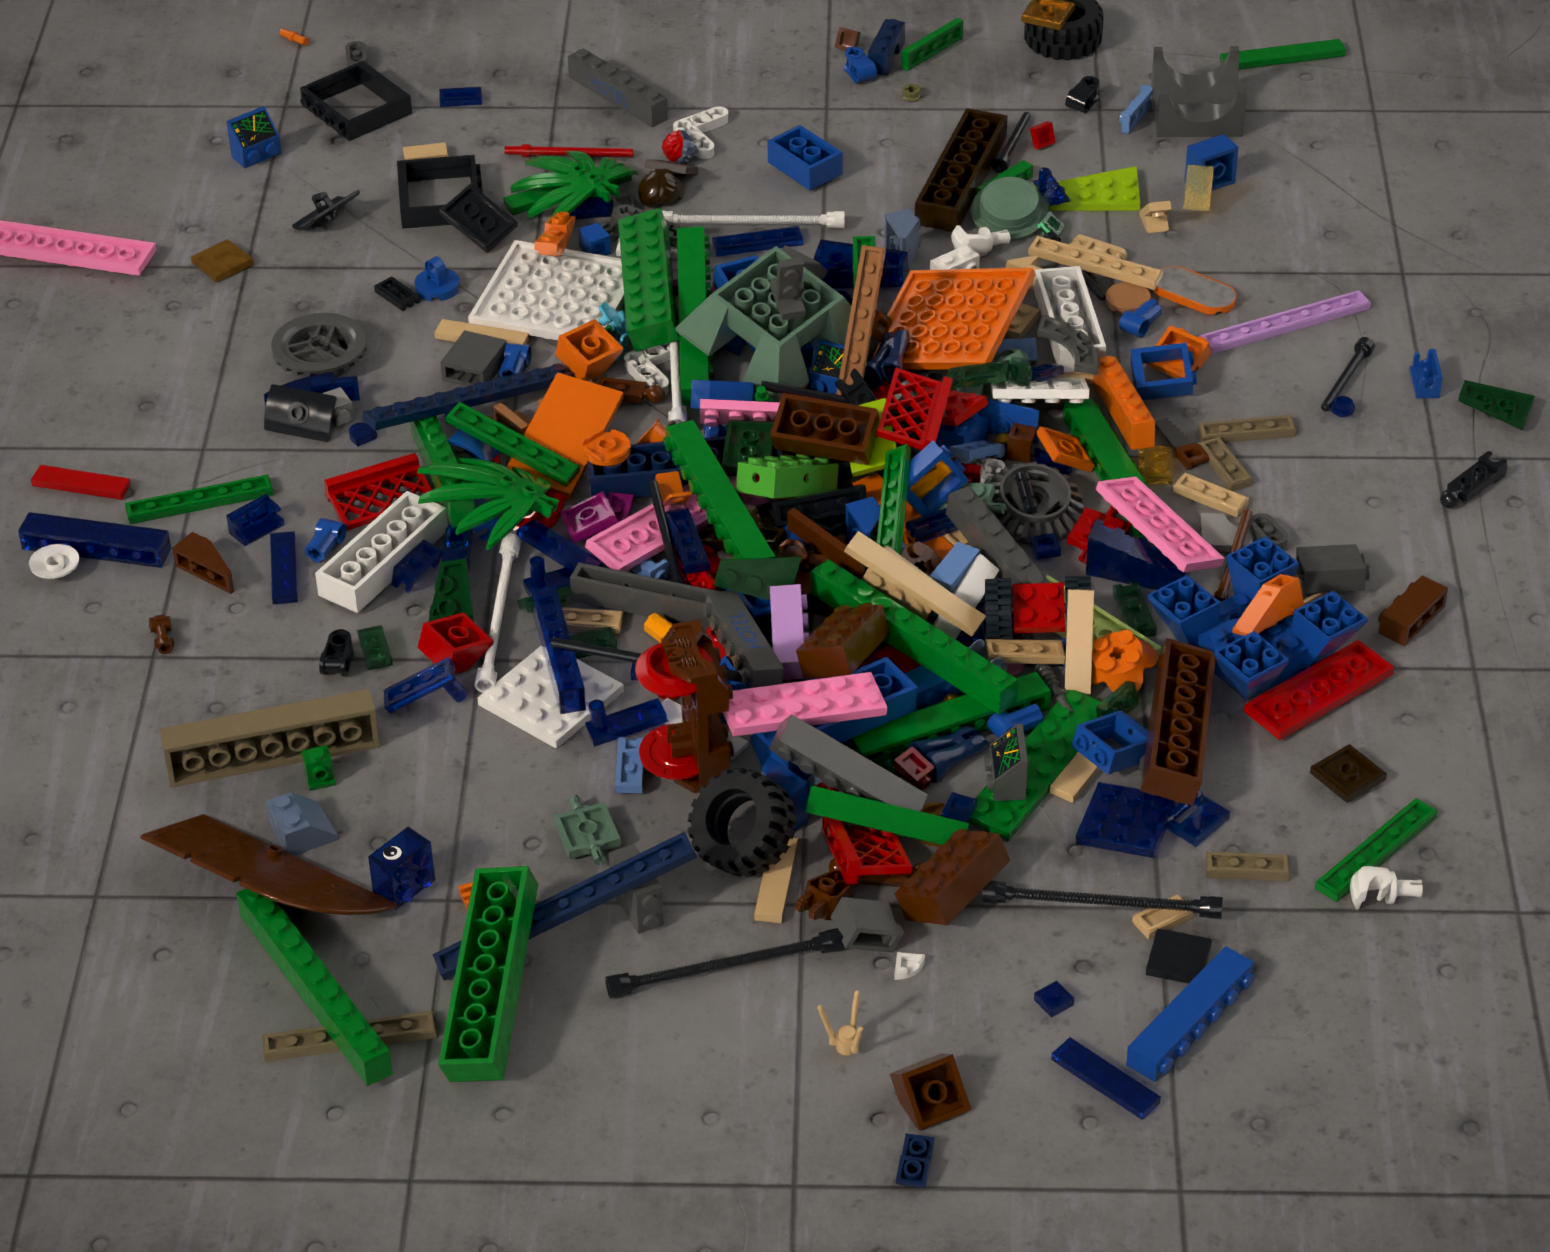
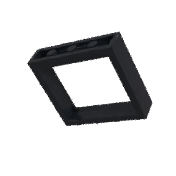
[300,61,412,141]
[397,155,483,229]

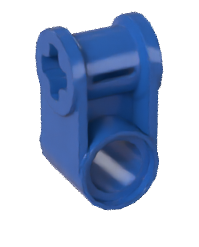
[844,47,877,83]

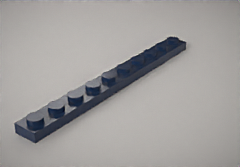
[363,364,574,431]
[432,831,697,981]

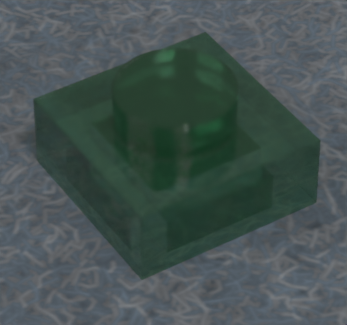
[1037,211,1065,236]

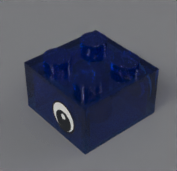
[368,827,435,910]

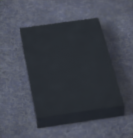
[439,184,518,253]

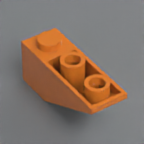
[1232,574,1304,636]

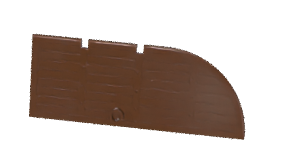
[141,814,398,915]

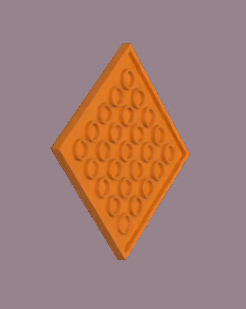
[872,268,1036,370]

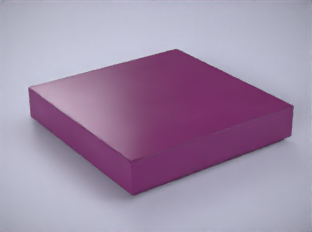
[560,491,618,544]

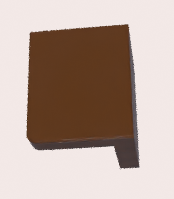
[1007,423,1037,463]

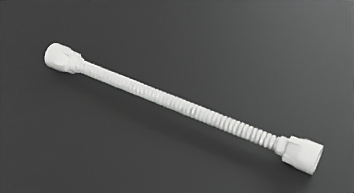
[662,211,845,229]
[668,295,687,426]
[475,533,521,693]

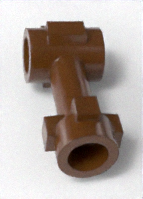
[149,615,174,654]

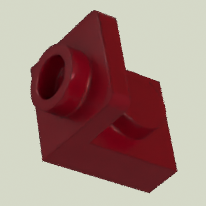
[892,746,935,791]

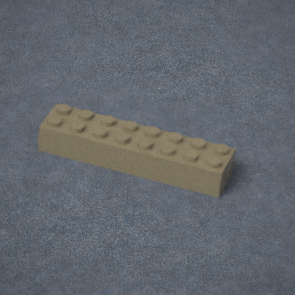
[159,689,380,788]

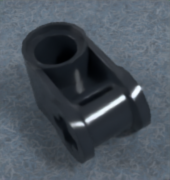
[1065,76,1100,113]
[319,629,354,677]

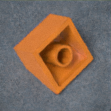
[555,319,624,380]

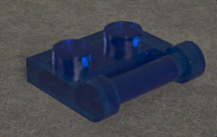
[1158,789,1230,847]

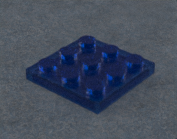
[1075,782,1176,858]

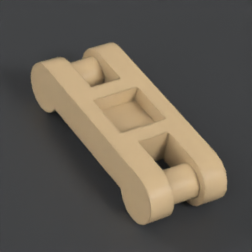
[1069,234,1127,260]

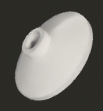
[29,544,79,579]

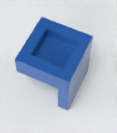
[578,223,611,256]

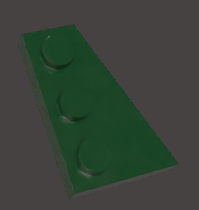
[1458,380,1535,431]
[714,555,801,601]
[428,558,474,622]

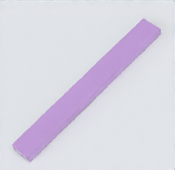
[1199,290,1371,355]

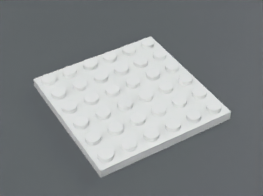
[468,240,624,340]

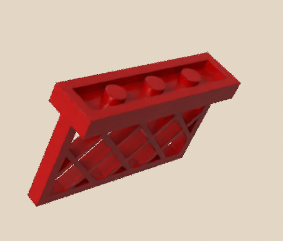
[875,368,953,450]
[324,453,437,530]
[821,817,912,884]

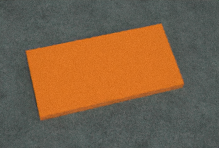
[507,372,623,500]

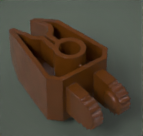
[795,871,856,920]

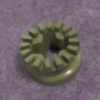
[902,84,921,102]

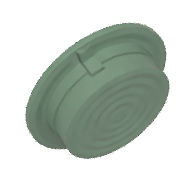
[971,177,1048,241]

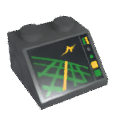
[984,724,1028,801]

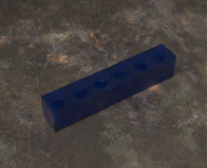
[18,512,171,568]
[531,586,586,714]

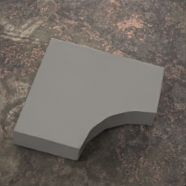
[1200,513,1253,552]

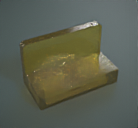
[1184,165,1214,211]

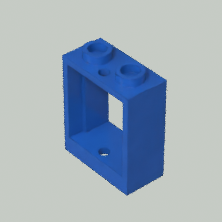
[1130,343,1197,400]
[906,440,969,520]
[1071,710,1148,775]

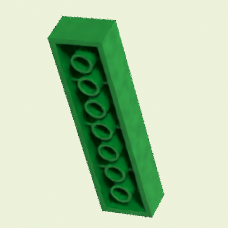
[618,208,679,352]
[438,866,539,1082]

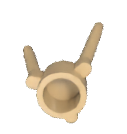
[817,990,863,1056]

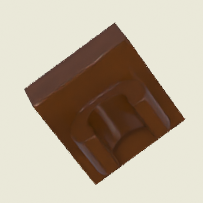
[835,27,861,50]

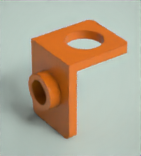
[655,471,692,506]

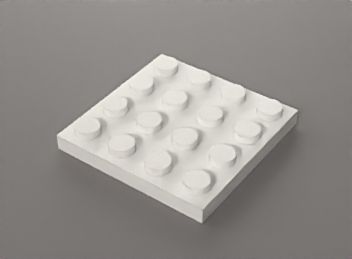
[990,377,1089,403]
[478,642,624,749]

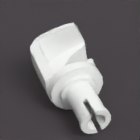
[951,225,1010,257]
[1350,866,1423,910]

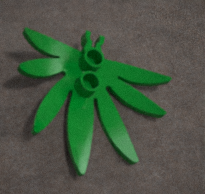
[510,151,639,219]
[417,458,559,551]

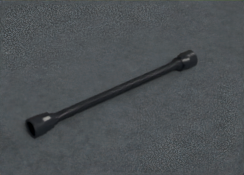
[982,880,1223,919]
[605,928,845,999]

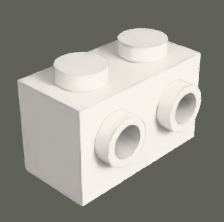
[930,245,980,270]

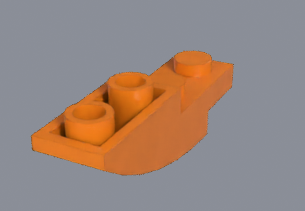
[534,212,576,257]

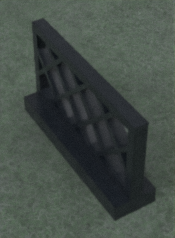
[754,484,867,527]

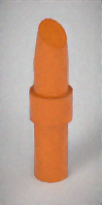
[279,28,309,46]

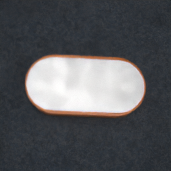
[1153,266,1237,315]

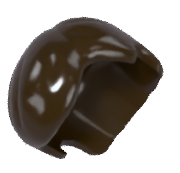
[638,169,684,208]

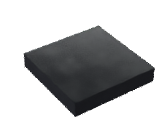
[1146,928,1212,984]

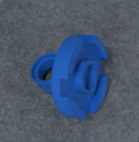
[414,256,460,301]

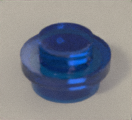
[1331,396,1355,417]

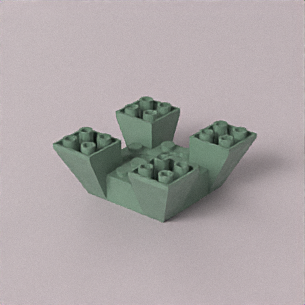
[675,246,851,403]

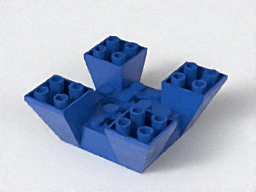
[1148,536,1368,701]

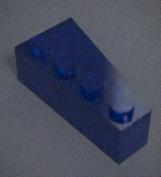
[813,239,909,289]
[1085,519,1190,590]

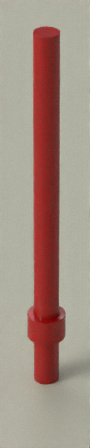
[504,144,634,157]

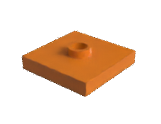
[1036,426,1095,473]

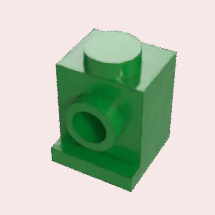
[301,745,336,791]

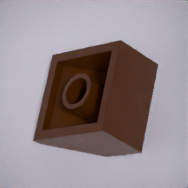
[890,1054,972,1130]

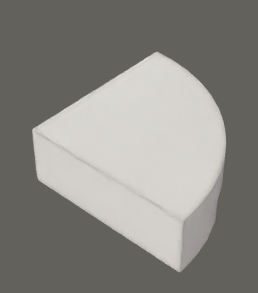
[894,952,925,980]

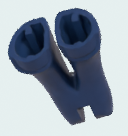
[864,329,909,386]
[907,726,989,783]

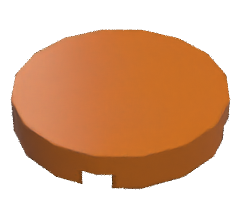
[583,430,631,466]

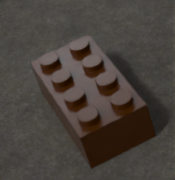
[770,393,880,465]
[796,603,890,679]
[894,829,1010,925]

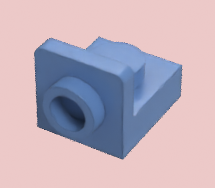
[631,558,670,581]

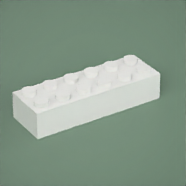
[1034,266,1106,373]
[315,491,448,613]

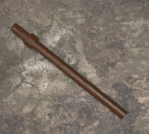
[1214,509,1253,602]

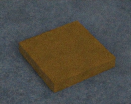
[1021,0,1075,30]
[191,239,254,282]

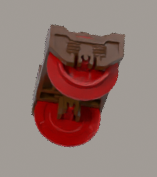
[635,619,734,793]

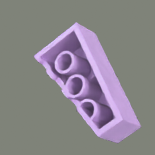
[770,584,809,680]

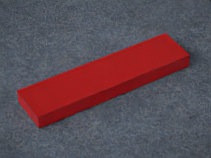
[31,465,131,500]

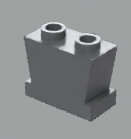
[830,897,904,952]

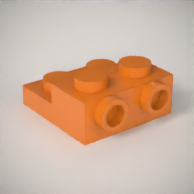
[1146,325,1212,378]

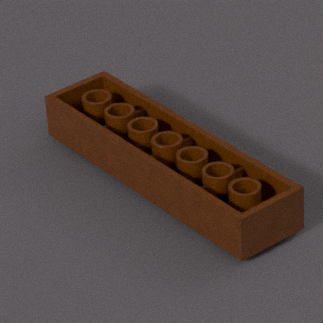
[1140,638,1216,806]

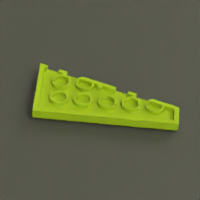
[1034,166,1140,211]

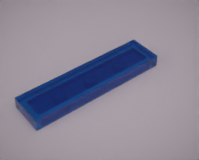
[712,226,803,257]
[665,508,710,574]
[516,519,603,572]
[270,531,298,604]
[1051,1037,1161,1120]

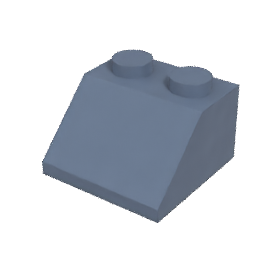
[884,208,921,275]
[265,792,339,856]

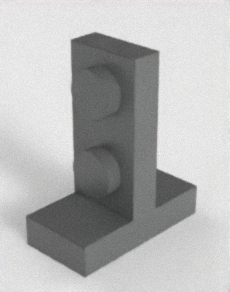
[770,257,806,321]

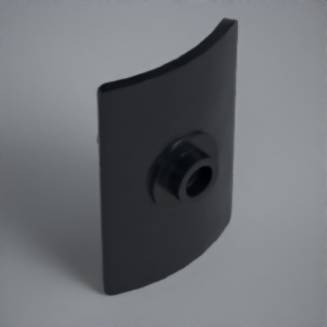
[292,190,360,230]
[264,384,337,442]

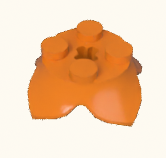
[1091,630,1159,699]

